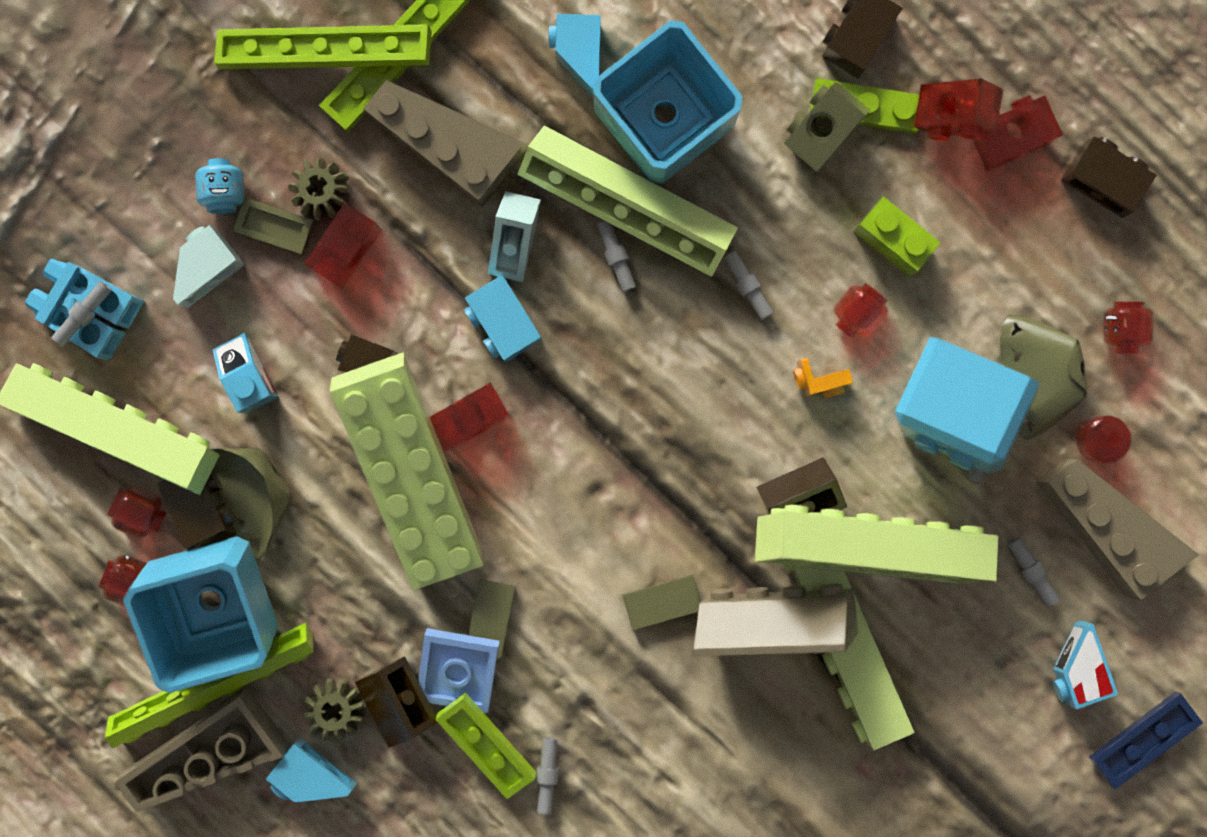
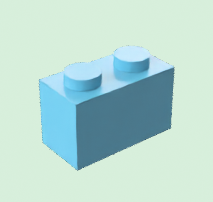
[464,275,542,363]

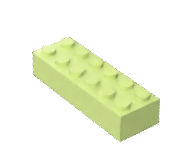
[330,352,483,591]
[755,505,998,584]

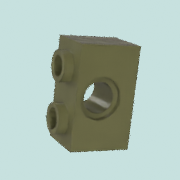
[784,82,870,172]

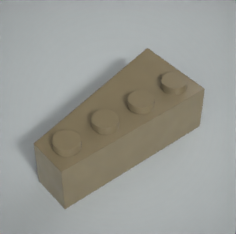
[363,80,526,207]
[1036,459,1199,600]
[114,686,289,813]

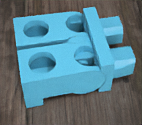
[24,259,145,361]

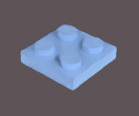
[418,628,500,713]

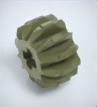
[288,158,352,221]
[303,678,367,742]

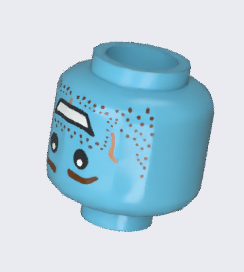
[195,158,245,214]

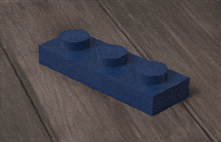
[1089,691,1203,789]

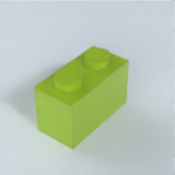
[853,196,941,276]

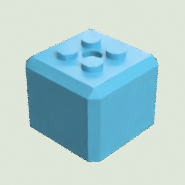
[593,20,743,184]
[895,337,1039,474]
[123,536,279,693]

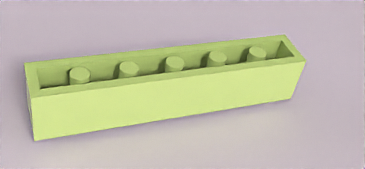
[517,126,738,277]
[0,363,220,495]
[783,565,915,750]

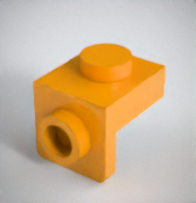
[793,357,853,399]

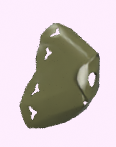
[1000,315,1088,440]
[211,448,291,560]

